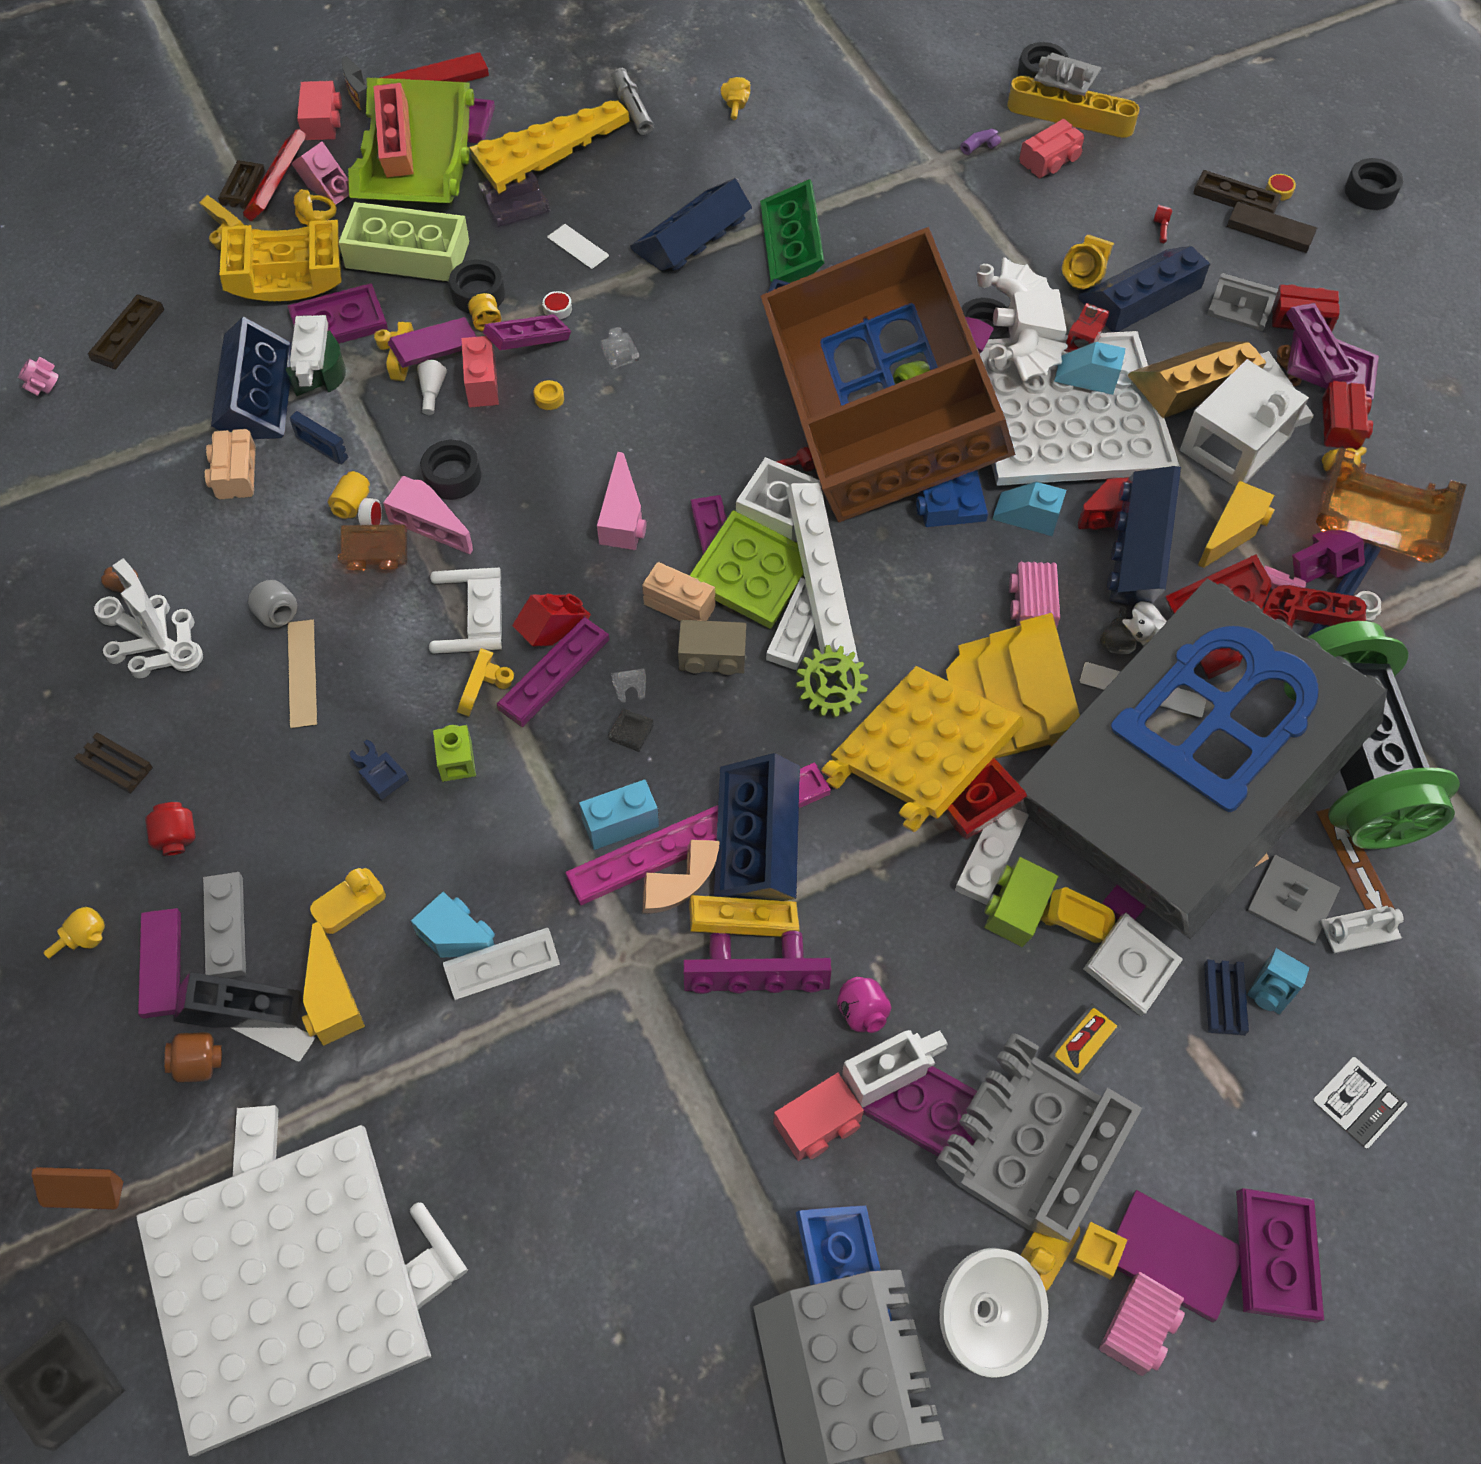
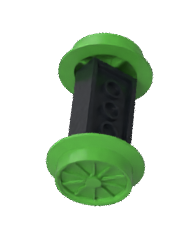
[1283,621,1460,849]

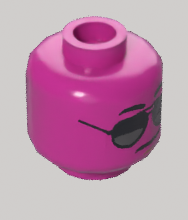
[837,977,892,1033]

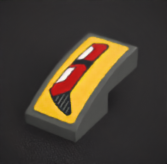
[342,56,367,114]
[1046,1003,1122,1082]

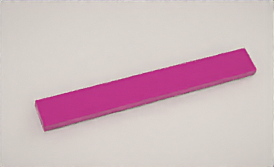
[565,762,831,906]

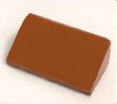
[31,1167,124,1210]

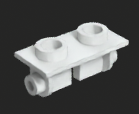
[1320,906,1404,954]

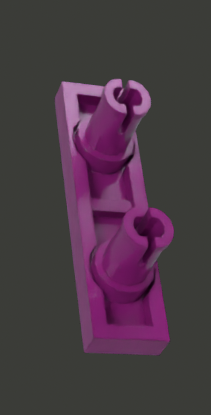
[684,931,831,994]

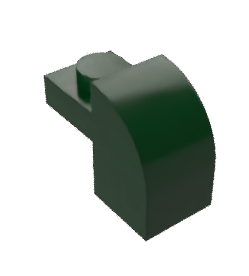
[285,330,346,397]

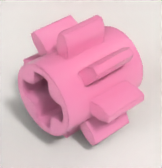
[18,357,58,396]

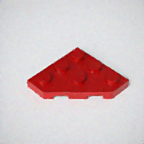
[1165,554,1272,680]

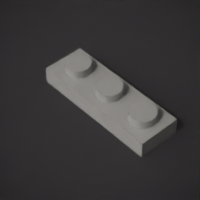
[203,872,246,978]

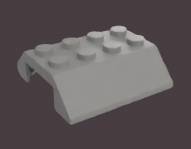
[936,1033,1142,1242]
[753,1270,944,1464]

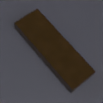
[1193,170,1282,213]
[1227,202,1317,253]
[88,294,164,370]

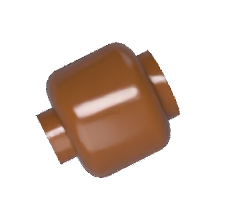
[165,1032,222,1082]

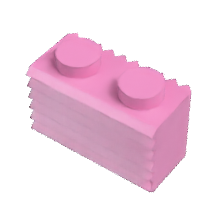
[1009,561,1060,628]
[1098,1272,1185,1376]

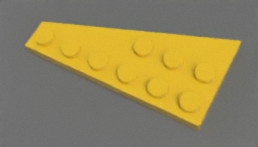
[469,100,630,194]

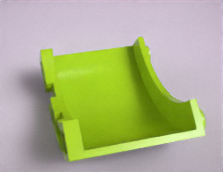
[348,78,474,203]

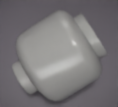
[248,580,298,628]

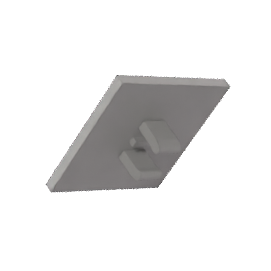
[1247,855,1341,945]

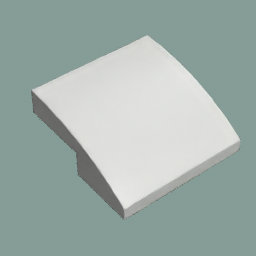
[113,558,166,650]

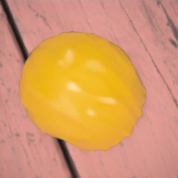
[1061,243,1106,290]

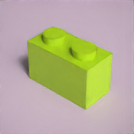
[984,857,1058,947]

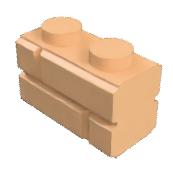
[205,429,256,499]
[642,562,715,621]

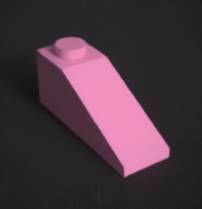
[597,452,646,550]
[384,476,473,554]

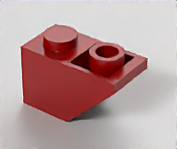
[1077,477,1130,530]
[512,593,591,646]

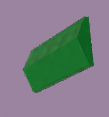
[760,179,825,283]

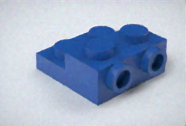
[916,470,988,527]

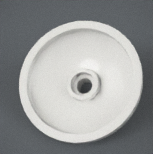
[940,1248,1048,1378]

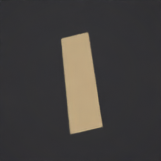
[288,619,317,728]

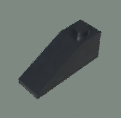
[174,972,301,1028]

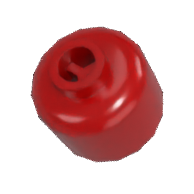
[145,802,196,856]

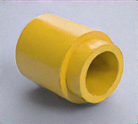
[328,471,370,519]

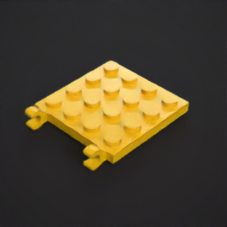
[821,666,1023,832]

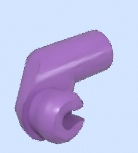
[960,128,1001,155]

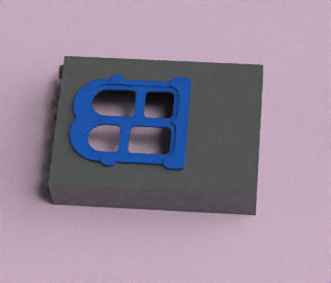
[1018,578,1387,939]

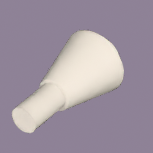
[417,360,447,415]

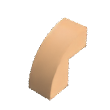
[642,840,720,914]

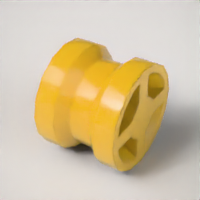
[468,293,502,331]

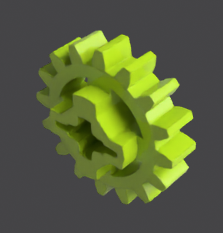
[795,645,868,718]

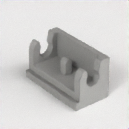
[1207,273,1278,331]

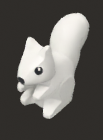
[1122,601,1167,647]

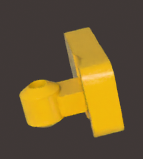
[199,195,244,250]
[374,322,414,381]
[457,648,514,717]
[310,868,386,934]
[1040,887,1115,943]
[1020,1226,1080,1292]

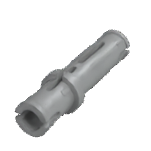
[611,68,653,135]

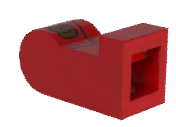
[1064,303,1110,353]

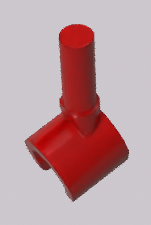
[1153,205,1172,243]
[776,447,816,471]

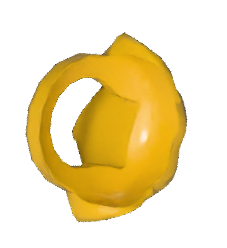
[294,189,337,226]

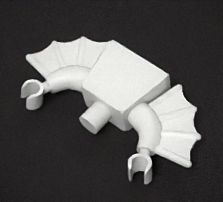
[977,257,1068,381]

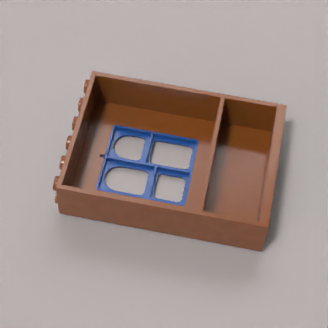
[760,227,1016,523]

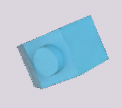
[1054,342,1126,395]
[992,482,1066,536]

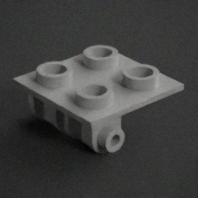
[1034,53,1101,96]

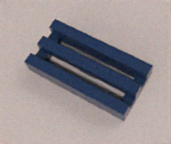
[289,411,348,465]
[1204,959,1249,1036]

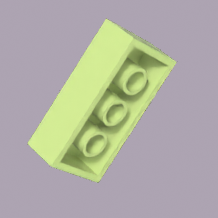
[339,202,469,281]

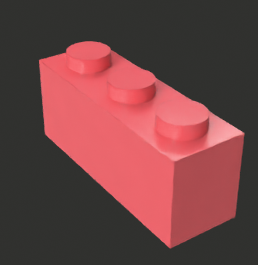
[373,83,414,178]

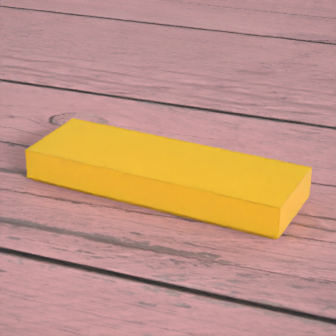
[689,895,799,937]

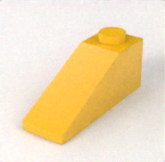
[1198,481,1275,568]
[302,921,365,1046]

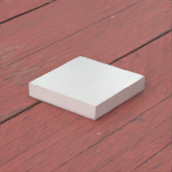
[1083,913,1183,1016]

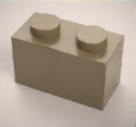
[678,620,746,675]

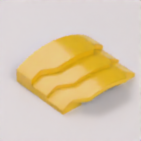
[220,220,342,301]
[946,613,1080,759]

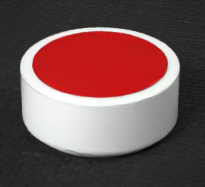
[542,291,572,319]
[358,498,382,530]

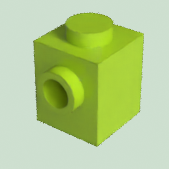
[433,725,476,782]

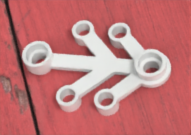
[94,595,203,679]

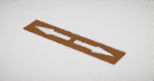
[1316,808,1395,910]

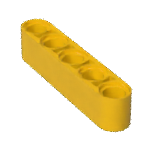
[1007,76,1140,138]

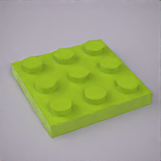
[690,510,804,629]

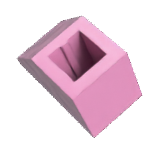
[291,141,349,205]

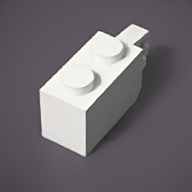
[842,1030,948,1108]

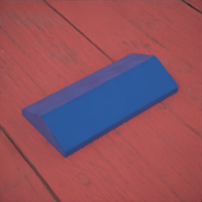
[796,1205,892,1321]

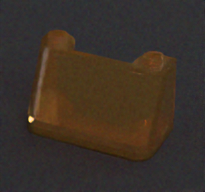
[1316,448,1467,563]

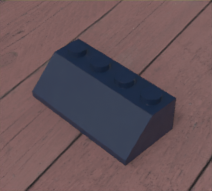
[630,178,752,271]
[1078,246,1210,332]
[211,317,292,439]
[1107,466,1181,606]
[714,753,800,901]

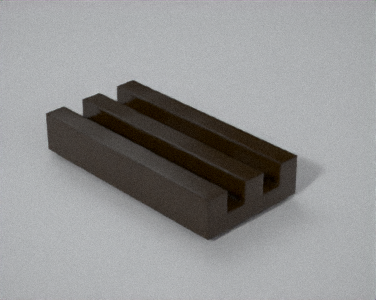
[218,160,265,209]
[74,732,153,794]

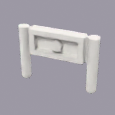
[429,567,502,654]
[405,1203,468,1309]

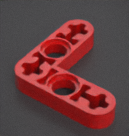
[1263,585,1366,629]

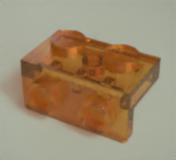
[338,524,407,570]

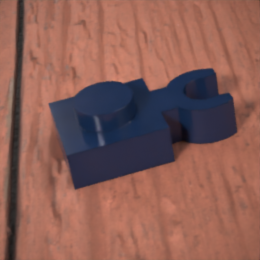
[349,740,409,801]

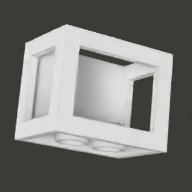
[1180,359,1309,487]

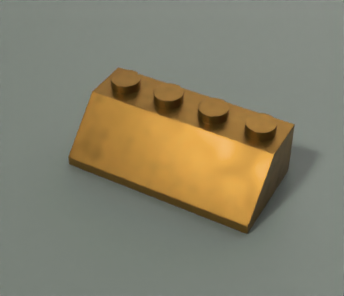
[1128,342,1267,418]

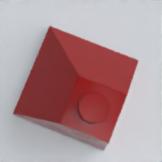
[945,758,1027,840]

